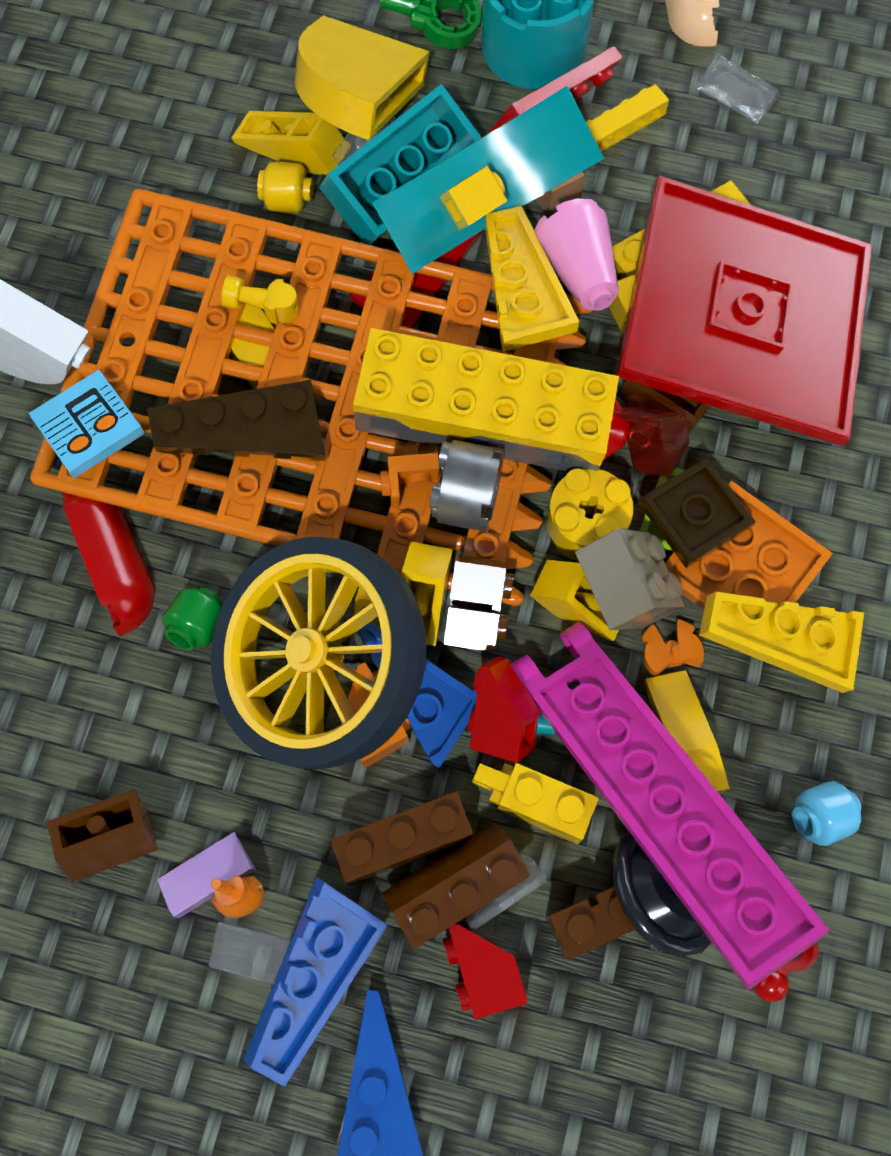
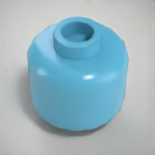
[792,781,861,846]

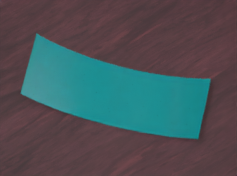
[372,86,604,274]

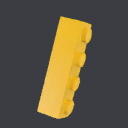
[586,84,669,152]

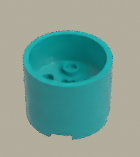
[481,0,594,89]

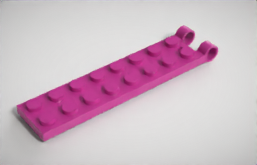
[511,622,829,990]

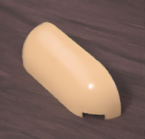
[665,0,719,47]

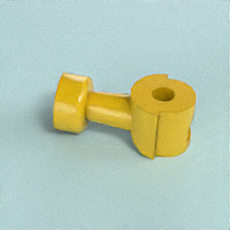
[221,274,299,325]

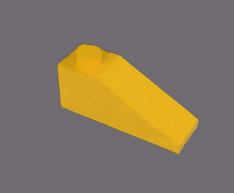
[231,111,350,175]
[644,670,730,794]

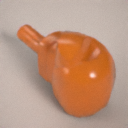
[210,876,264,919]

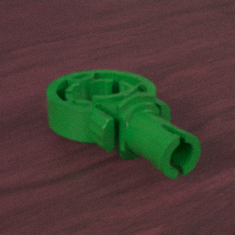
[379,0,481,49]

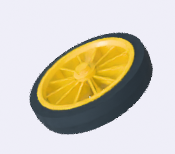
[211,537,427,769]

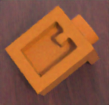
[380,453,439,508]

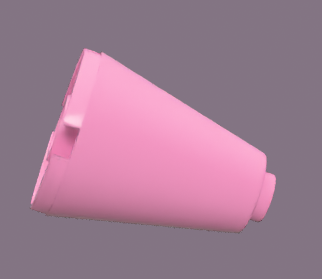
[534,198,619,311]

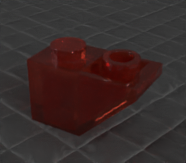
[621,407,690,478]

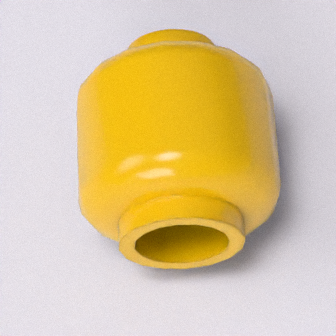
[257,161,314,213]

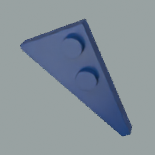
[357,622,477,768]
[337,989,423,1156]

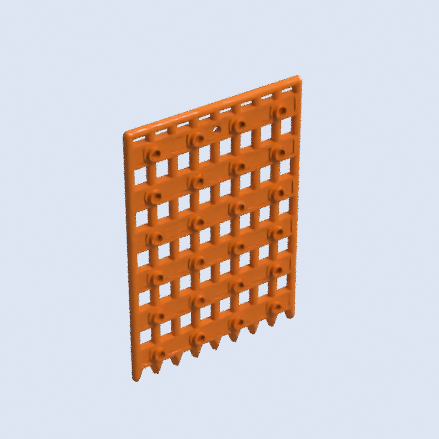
[30,189,593,606]

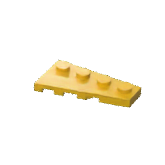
[485,205,579,352]

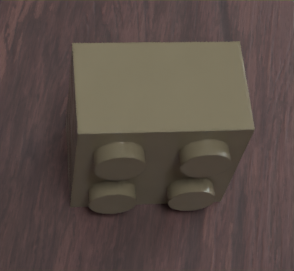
[575,528,685,630]

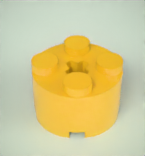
[546,469,633,561]

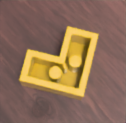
[354,542,453,646]

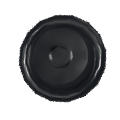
[612,832,712,957]

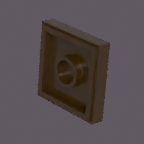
[638,457,756,568]

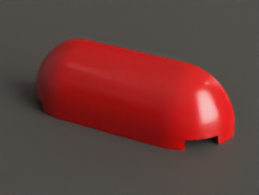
[62,493,155,637]

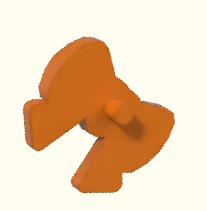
[641,619,704,676]

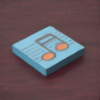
[28,370,145,479]

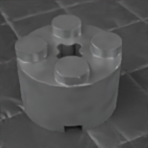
[429,440,504,533]

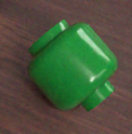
[162,588,222,651]

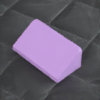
[157,832,256,918]

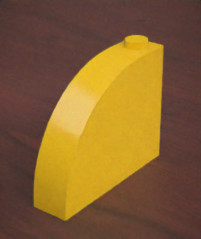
[295,15,430,140]

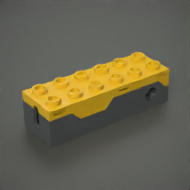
[353,328,630,472]

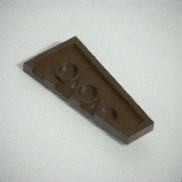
[147,380,326,461]

